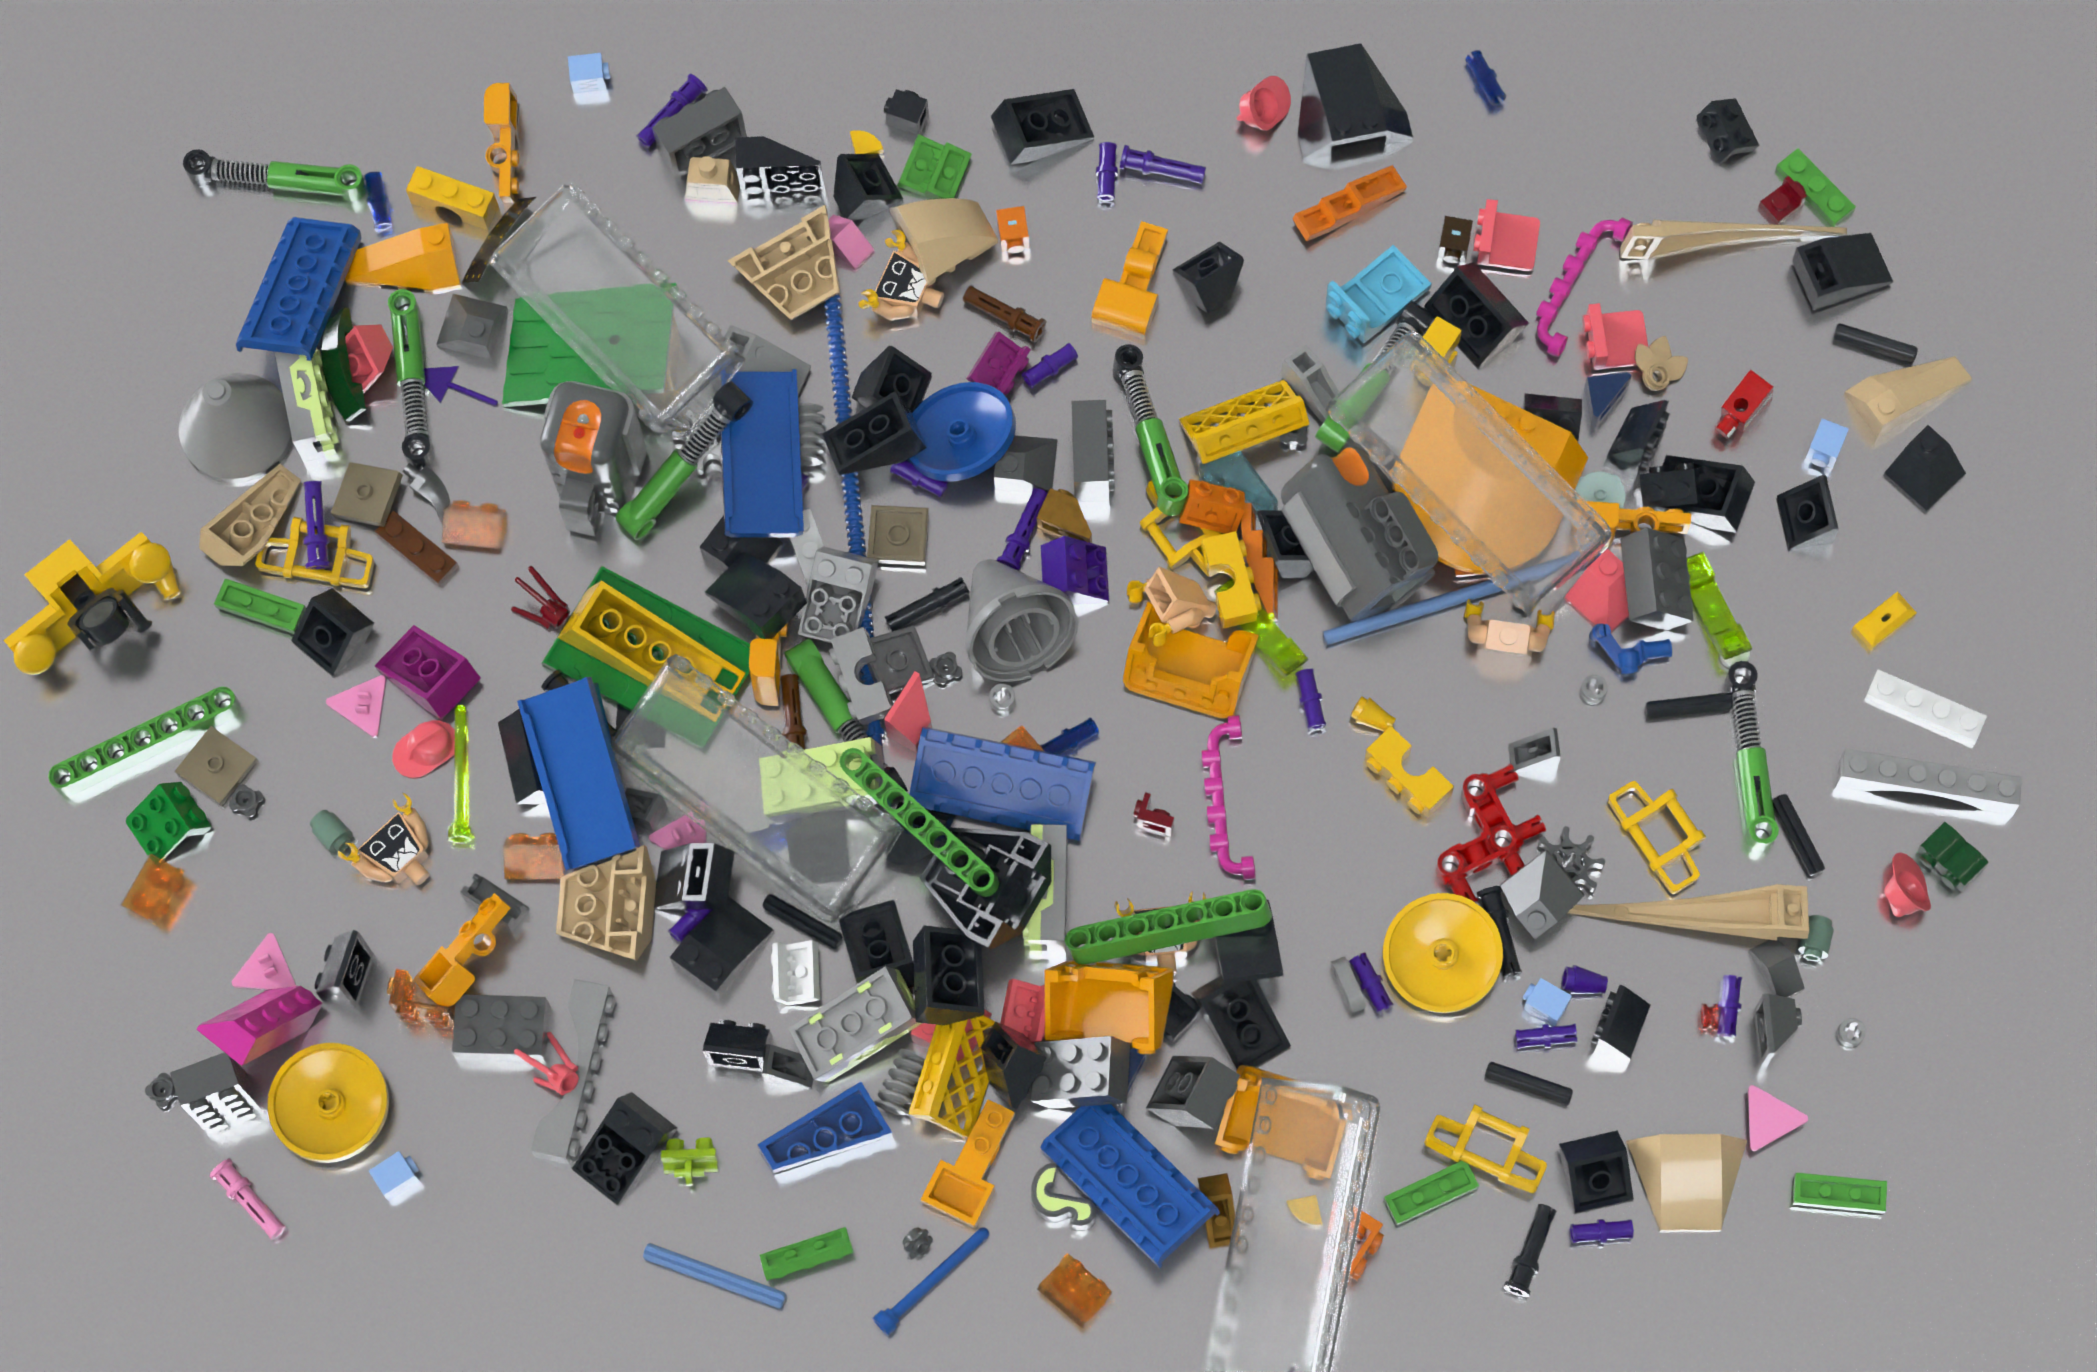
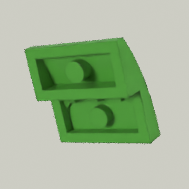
[896,134,972,199]

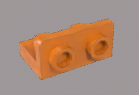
[1179,479,1245,534]

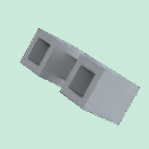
[829,627,893,725]

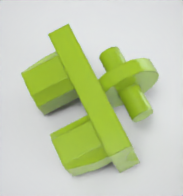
[661,1137,718,1186]

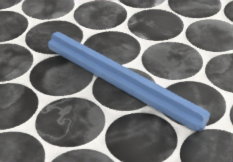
[643,1243,786,1308]

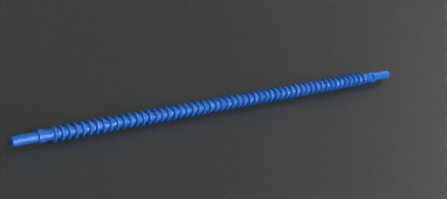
[824,279,884,760]

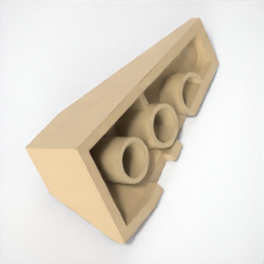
[1844,356,1972,438]
[199,464,301,566]

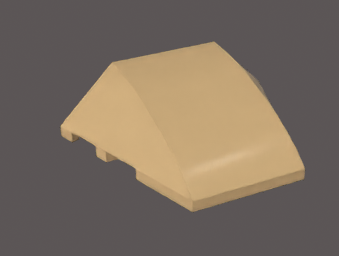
[889,198,998,286]
[727,205,840,320]
[556,845,656,961]
[1626,1134,1747,1231]

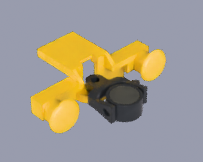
[3,532,171,675]

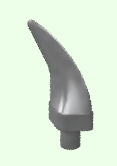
[402,463,451,531]

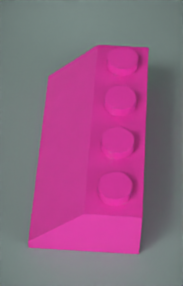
[196,985,323,1066]

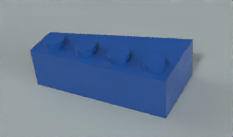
[758,1082,892,1173]

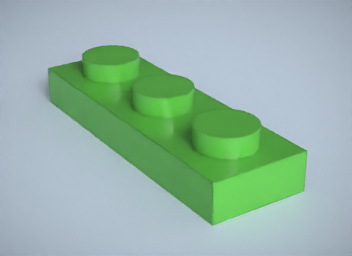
[1776,148,1856,227]
[214,578,306,634]
[1384,1161,1479,1226]
[1793,1173,1887,1213]
[759,1227,854,1281]

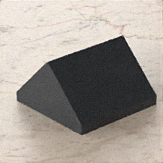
[1777,475,1839,550]

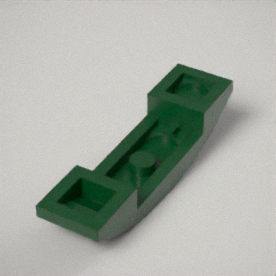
[322,307,366,421]

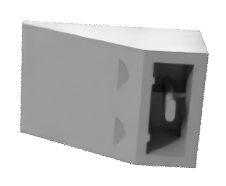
[707,325,811,395]
[798,546,879,643]

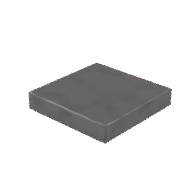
[867,625,935,694]

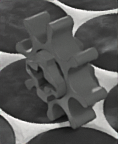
[1538,826,1606,892]

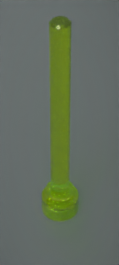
[447,706,471,843]

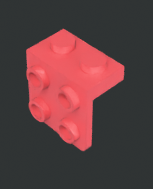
[1473,199,1540,271]
[1582,303,1648,370]

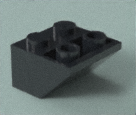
[1523,393,1582,441]
[1591,985,1651,1066]
[981,1021,1046,1109]

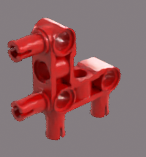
[1436,764,1546,903]

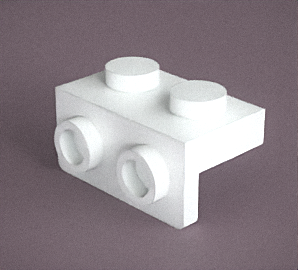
[771,940,820,1006]

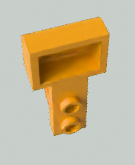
[484,83,519,203]
[1091,221,1168,339]
[1570,500,1691,547]
[749,623,788,706]
[413,893,511,1007]
[920,1099,1015,1228]

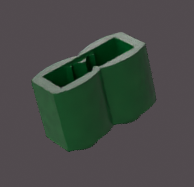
[1918,822,1989,892]

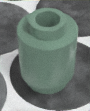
[310,810,353,853]
[1798,915,1834,962]

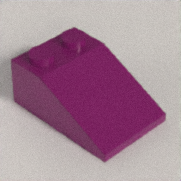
[375,625,481,720]

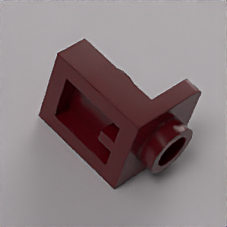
[1759,176,1807,225]
[1133,792,1174,837]

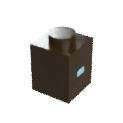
[1438,216,1473,263]

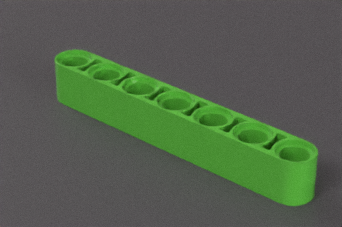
[48,687,241,796]
[839,748,999,897]
[1065,889,1272,965]

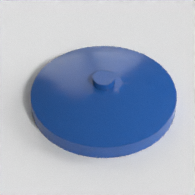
[909,382,1016,481]

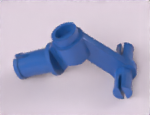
[1589,624,1672,674]

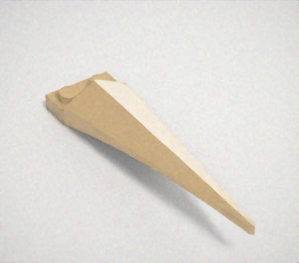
[1620,219,1847,259]
[1568,884,1809,941]

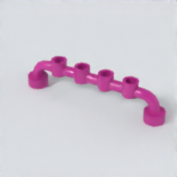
[1536,217,1633,357]
[1202,715,1256,880]

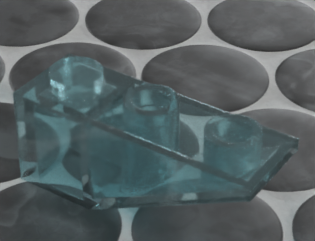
[1199,451,1278,510]

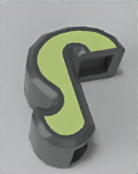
[1031,1163,1096,1230]

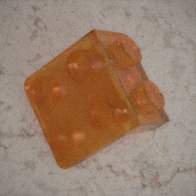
[387,969,455,1029]

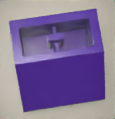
[1041,536,1109,605]

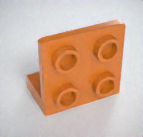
[1343,1204,1385,1285]

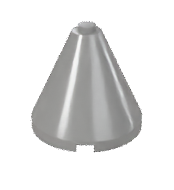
[179,373,292,483]
[965,559,1079,682]

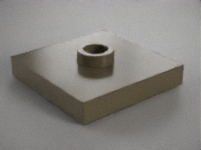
[331,462,403,527]
[867,505,929,565]
[175,726,258,806]

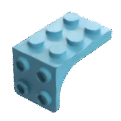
[1326,245,1432,344]

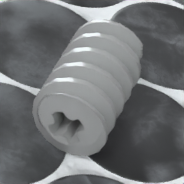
[798,403,825,467]
[874,1048,925,1116]

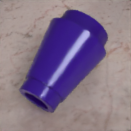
[1562,965,1608,994]

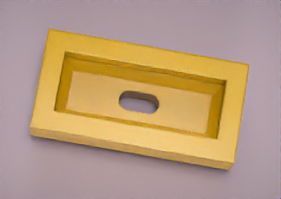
[1852,591,1917,651]

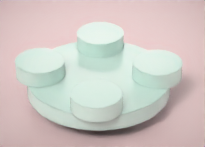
[1574,471,1626,509]

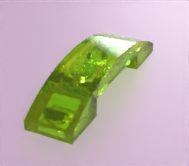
[1687,552,1752,660]
[1214,578,1308,677]

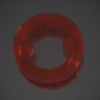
[1701,1003,1719,1031]

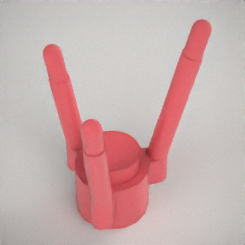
[514,1032,579,1095]

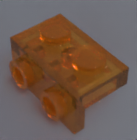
[442,500,506,548]
[503,833,565,879]
[120,854,185,923]
[1037,1254,1112,1329]

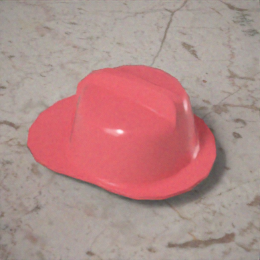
[1236,76,1291,131]
[392,720,458,778]
[1884,852,1931,917]

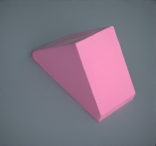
[828,214,874,270]

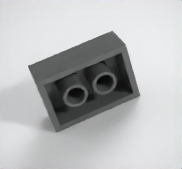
[652,87,747,177]
[1071,400,1115,502]
[1620,528,1694,631]
[452,994,550,1063]
[1031,1036,1130,1109]
[170,1052,256,1126]
[1146,1056,1240,1128]

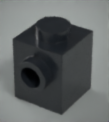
[884,89,929,135]

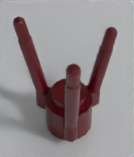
[511,566,570,629]

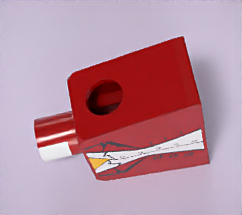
[1715,369,1774,439]

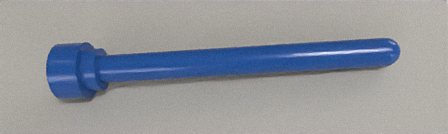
[872,1227,989,1336]

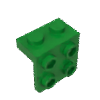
[126,782,212,864]

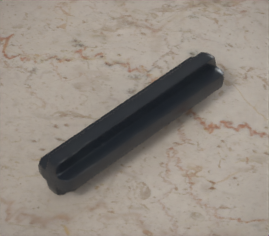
[1833,323,1918,363]
[1645,692,1733,719]
[1772,794,1825,876]
[762,894,843,949]
[1485,1062,1573,1105]

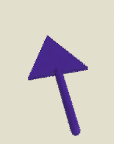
[424,366,498,405]

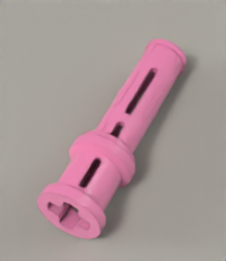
[209,1158,286,1240]

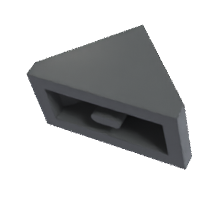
[1509,728,1561,772]
[625,788,668,833]
[1749,939,1805,997]
[762,1044,813,1088]

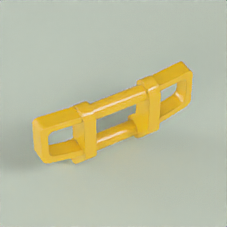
[1139,480,1222,577]
[255,517,375,588]
[1608,781,1706,894]
[1424,1104,1547,1193]

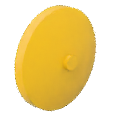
[1383,893,1503,1013]
[268,1043,389,1163]

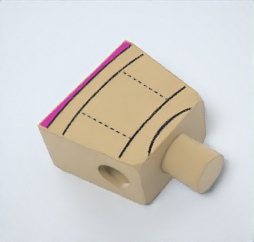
[684,156,740,204]

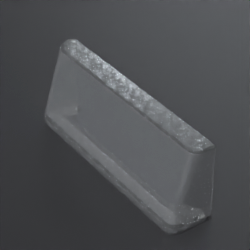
[488,183,746,440]
[1325,331,1611,615]
[610,654,904,923]
[1205,1078,1380,1372]

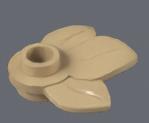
[1635,336,1688,391]

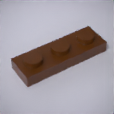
[375,511,459,587]

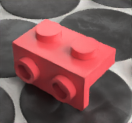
[1000,978,1045,1045]

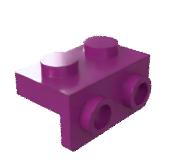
[966,331,1031,395]

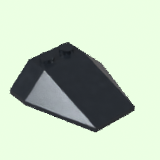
[1297,43,1413,161]
[920,827,1051,949]

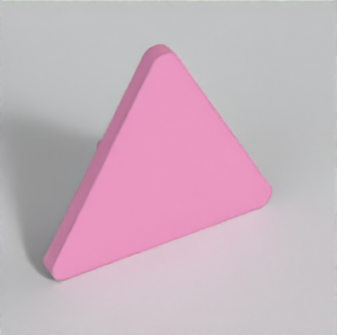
[326,675,386,737]
[649,806,707,850]
[232,933,296,990]
[1748,1085,1808,1151]

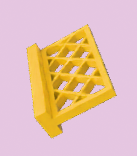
[1179,379,1310,464]
[908,1015,995,1139]

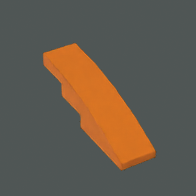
[1292,165,1407,241]
[1241,503,1278,621]

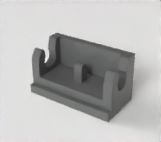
[460,874,529,932]

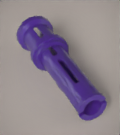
[636,73,708,148]
[1119,145,1206,184]
[303,481,332,570]
[996,488,1048,571]

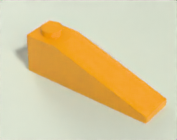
[345,223,461,292]

